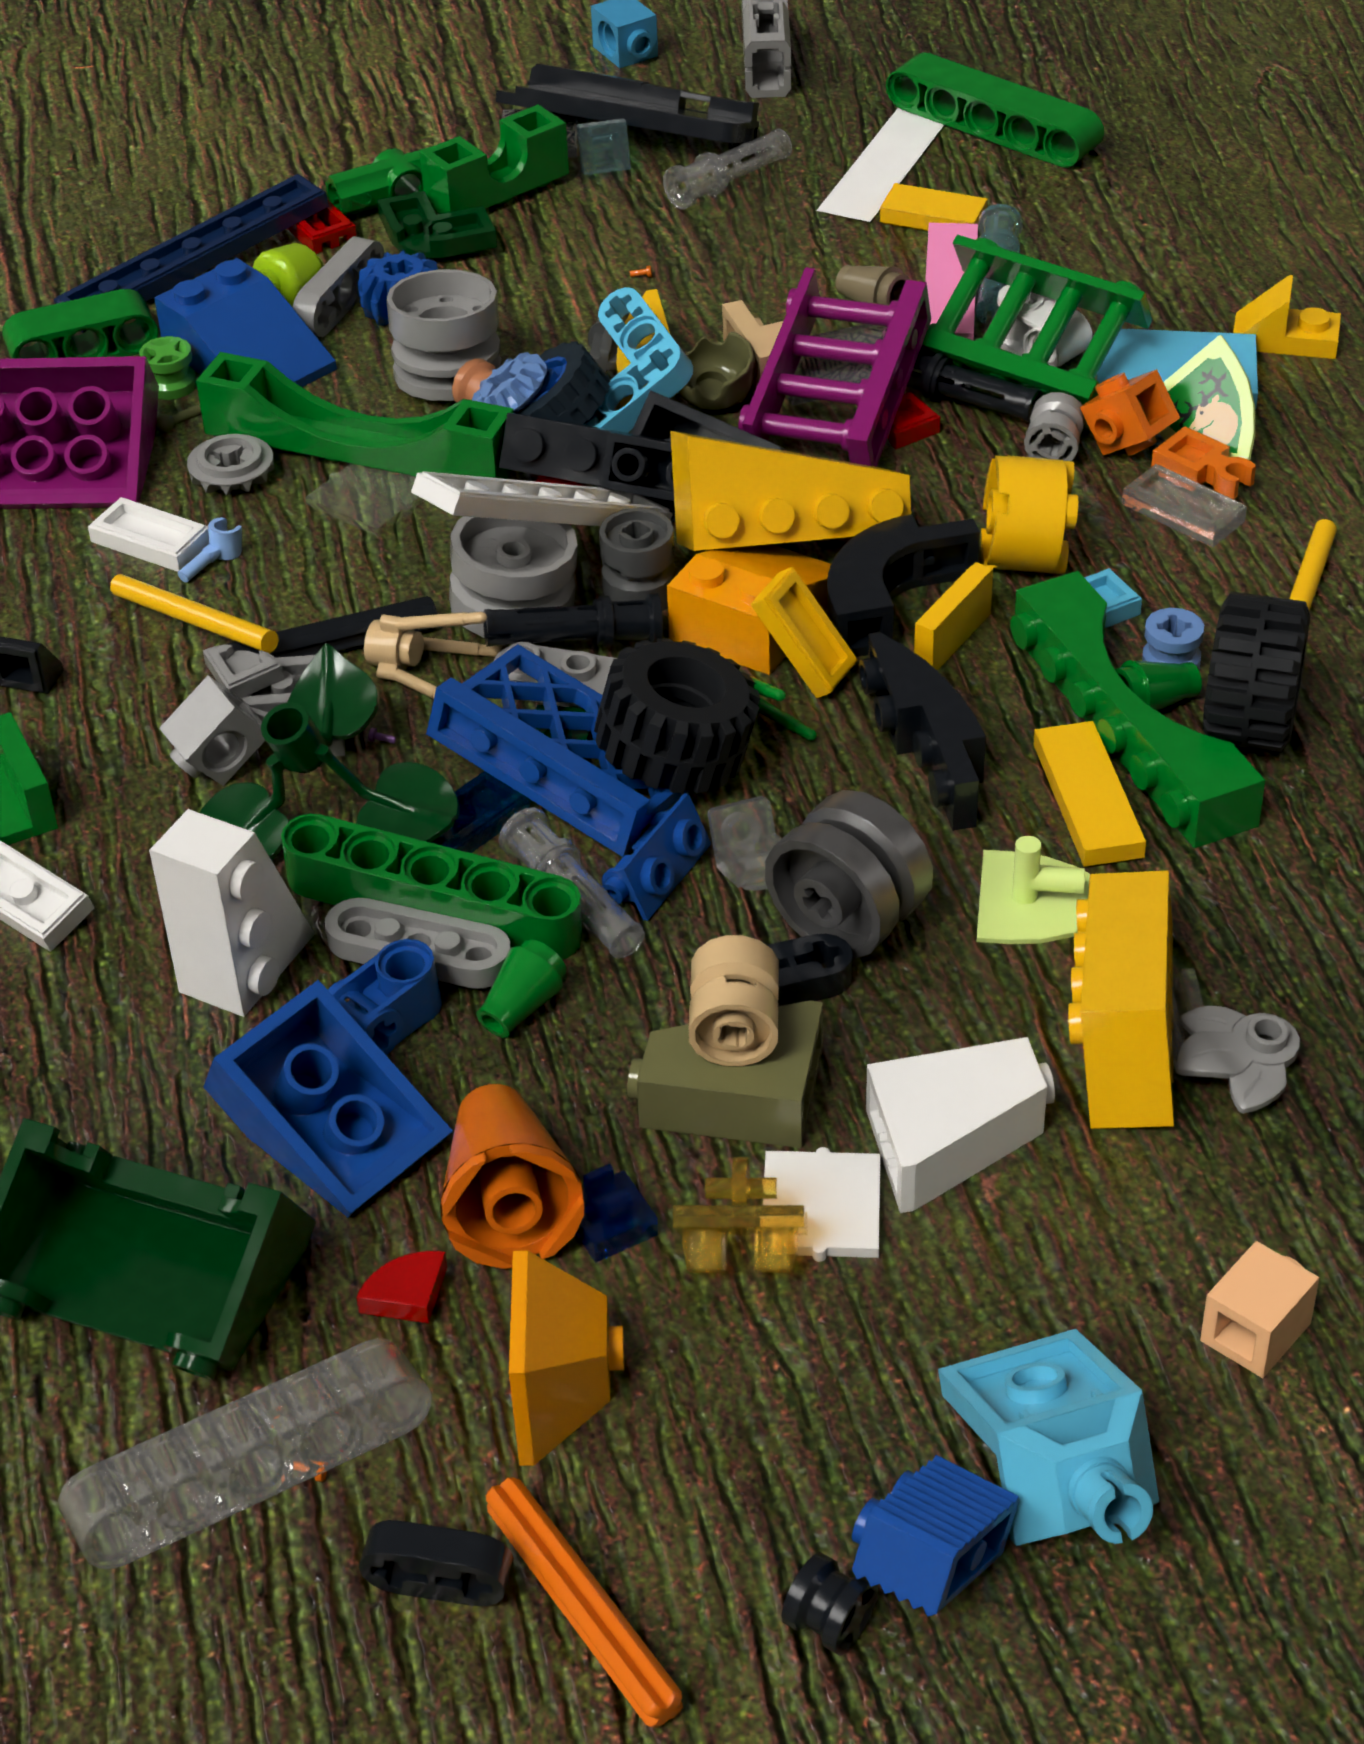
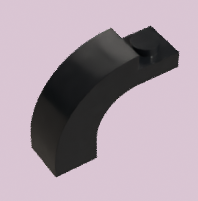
[827,514,980,657]

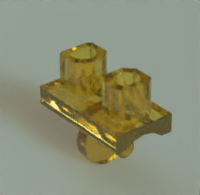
[673,1157,808,1273]

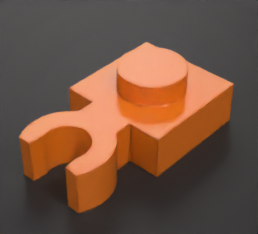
[1151,426,1256,500]

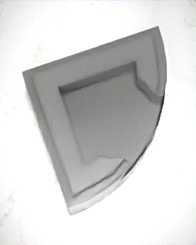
[202,644,284,698]

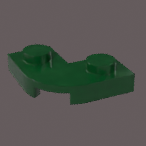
[377,191,497,258]

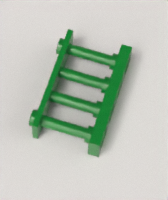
[920,234,1153,422]

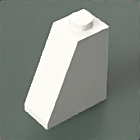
[866,1037,1055,1213]

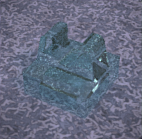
[577,118,631,175]

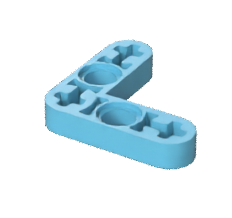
[583,287,694,433]

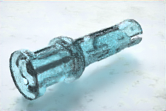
[975,204,1023,324]

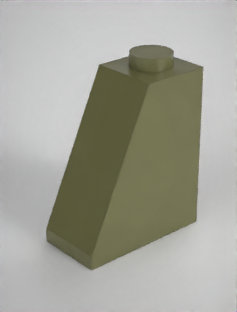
[627,1001,823,1148]

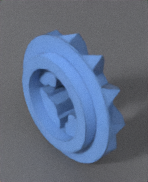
[472,352,547,413]

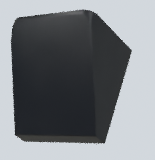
[0,636,64,694]

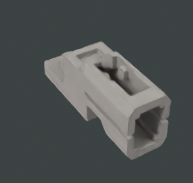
[742,0,791,98]

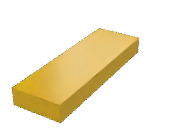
[1034,721,1146,867]

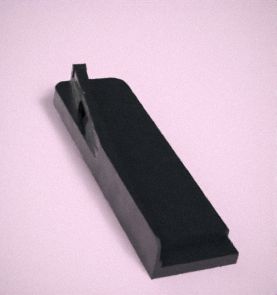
[496,64,760,155]

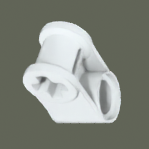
[997,285,1093,368]

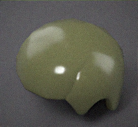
[679,332,755,410]

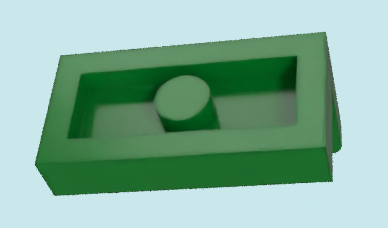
[0,712,58,845]

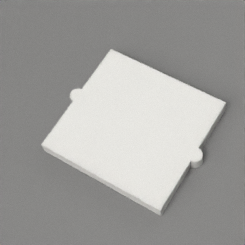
[760,1147,880,1262]

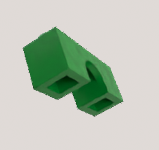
[419,104,569,214]

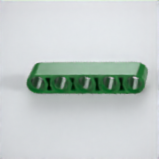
[885,52,1104,168]
[281,813,582,960]

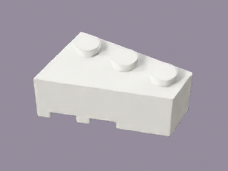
[149,809,315,1017]

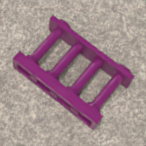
[738,267,931,467]

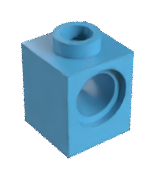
[591,0,658,69]

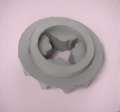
[187,434,274,496]

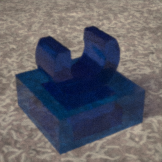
[576,1164,658,1263]

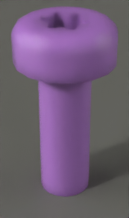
[368,728,396,744]

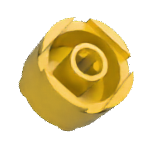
[981,455,1079,574]

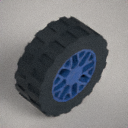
[516,341,610,425]

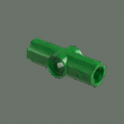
[325,146,433,217]

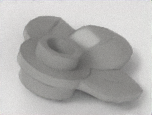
[1175,1006,1300,1114]

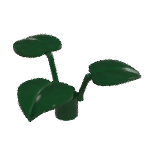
[200,644,460,860]

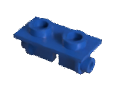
[601,793,712,920]

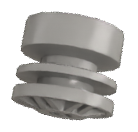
[386,269,502,401]

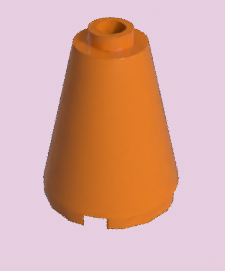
[440,1084,584,1269]

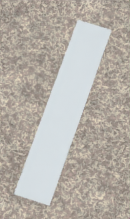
[816,108,944,222]

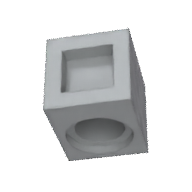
[159,675,265,786]

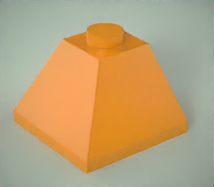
[509,1250,625,1466]

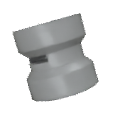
[1024,392,1085,461]

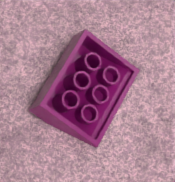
[0,356,159,509]

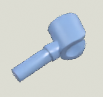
[178,517,242,583]

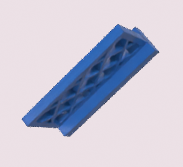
[426,644,690,857]

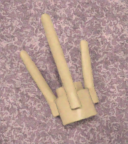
[364,612,502,699]

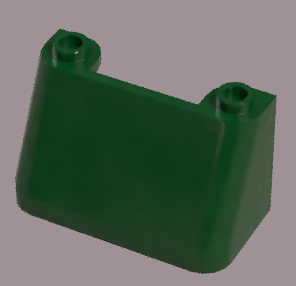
[0,1118,316,1380]

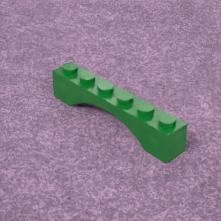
[196,352,514,479]
[1010,571,1266,849]

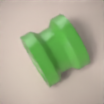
[139,336,197,400]

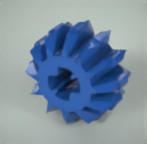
[357,250,438,326]

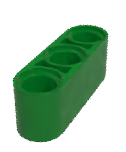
[2,289,158,358]

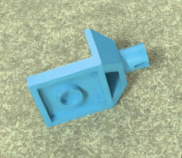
[938,1329,1159,1546]

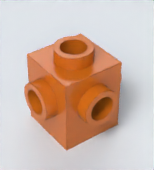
[1080,369,1180,456]

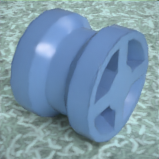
[1142,608,1205,669]

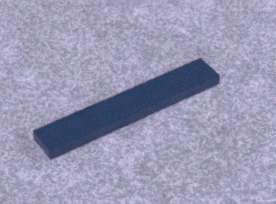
[54,174,329,333]

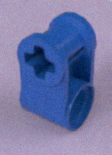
[327,939,442,1056]

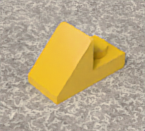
[1233,275,1341,359]

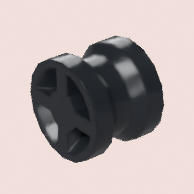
[781,1552,879,1656]

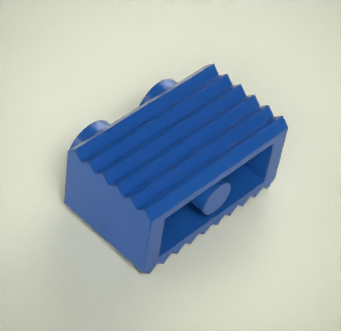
[852,1455,1020,1617]

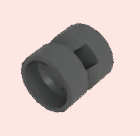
[599,507,676,611]

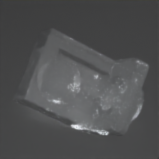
[707,796,782,891]

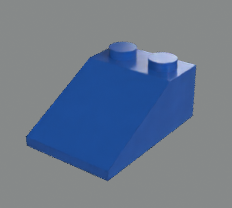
[154,258,337,387]
[203,980,453,1218]

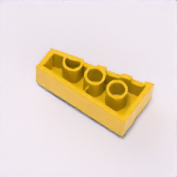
[670,431,911,551]
[1068,870,1174,1129]

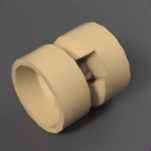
[689,935,779,1066]

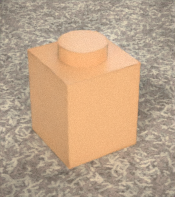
[1200,1241,1320,1379]

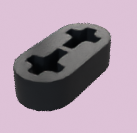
[767,933,853,1007]
[359,1520,514,1606]

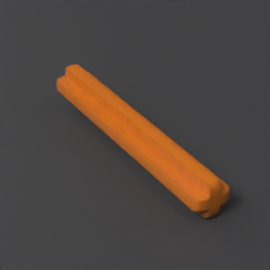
[485,1477,683,1728]

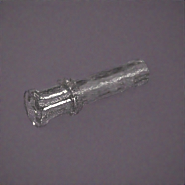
[663,128,792,209]
[499,807,645,959]

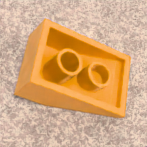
[667,544,831,675]

